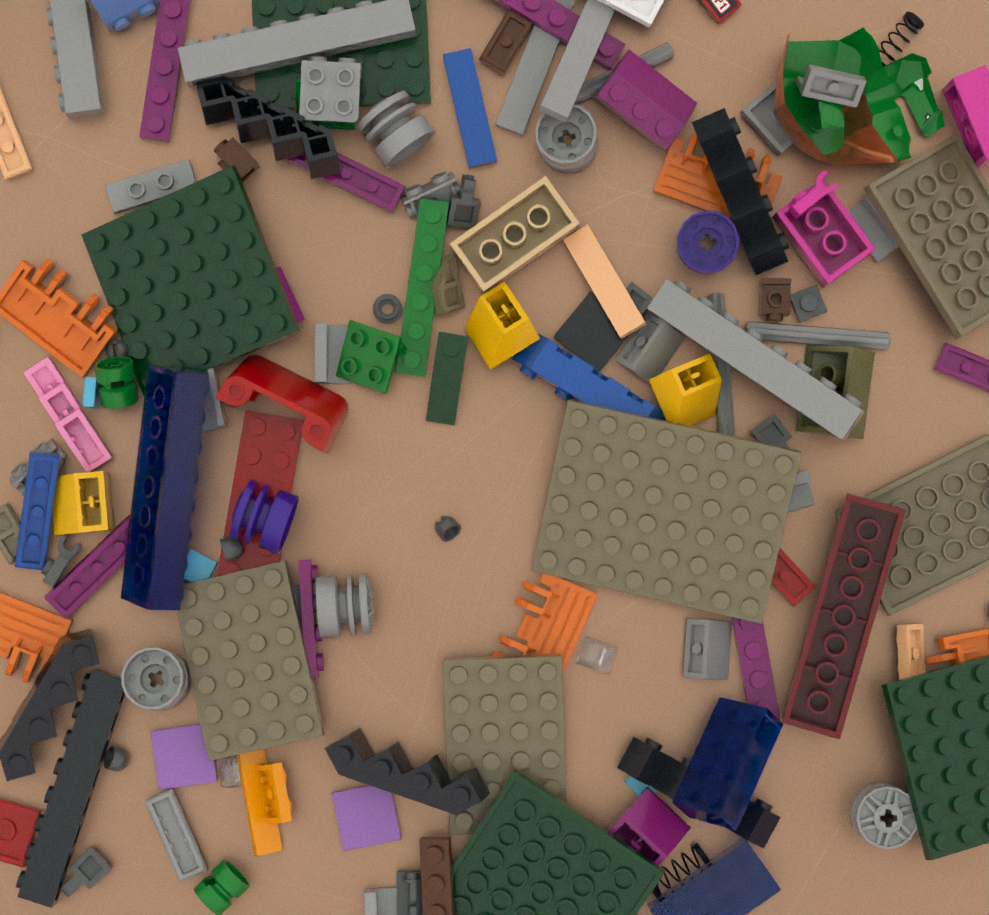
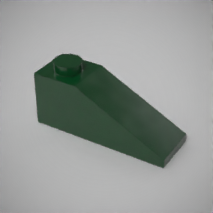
[426,332,468,426]

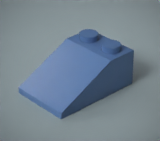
[91,0,160,31]

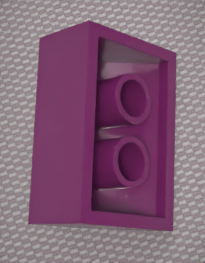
[593,49,697,150]

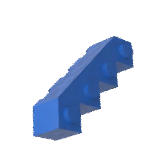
[512,334,666,421]

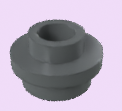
[373,294,402,323]

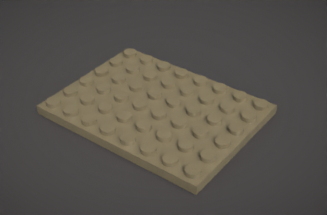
[531,399,802,624]

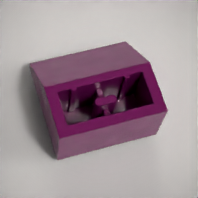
[607,787,691,866]

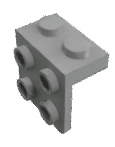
[299,56,363,123]

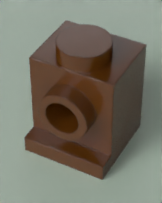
[214,137,260,183]
[758,278,791,321]

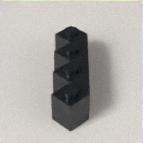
[196,76,340,179]
[692,108,789,275]
[0,629,100,781]
[325,728,490,815]
[617,737,781,849]

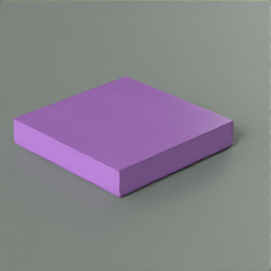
[151,724,218,790]
[332,785,402,851]

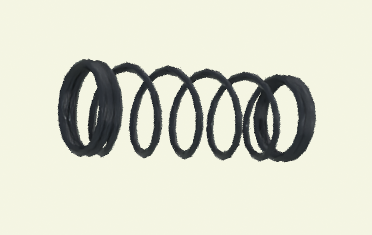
[879,12,924,67]
[652,842,710,898]

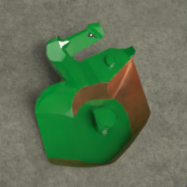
[773,27,945,165]

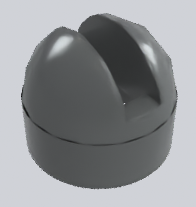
[106,340,128,358]
[435,516,461,542]
[220,537,243,562]
[104,746,129,771]

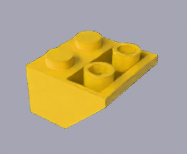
[464,281,540,370]
[649,353,722,426]
[52,471,114,536]

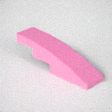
[23,356,112,472]

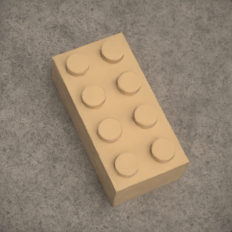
[450,176,580,294]

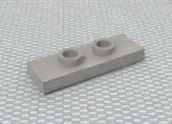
[105,159,196,214]
[145,788,208,882]

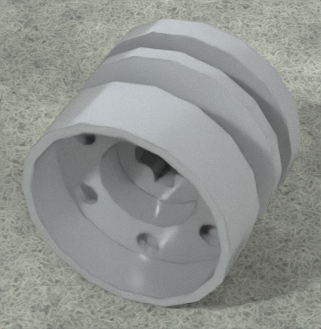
[357,91,436,168]
[535,104,598,173]
[316,573,375,638]
[121,647,191,710]
[849,782,917,850]

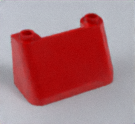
[216,355,349,454]

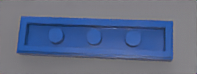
[443,48,497,169]
[15,451,60,570]

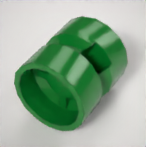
[94,356,139,409]
[194,859,250,915]

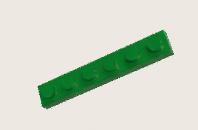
[396,198,449,377]

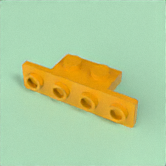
[237,749,292,856]

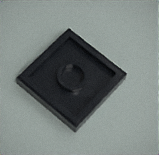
[553,292,631,372]

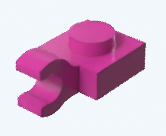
[789,171,838,219]

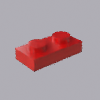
[771,547,816,607]

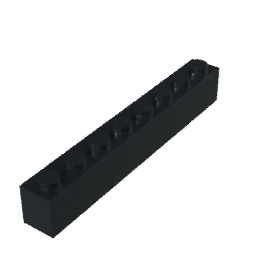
[16,668,125,908]

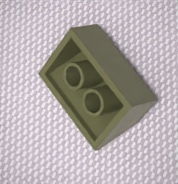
[796,345,875,439]

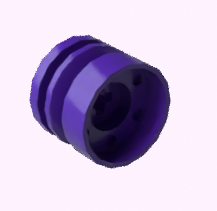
[677,211,739,274]
[230,479,299,554]

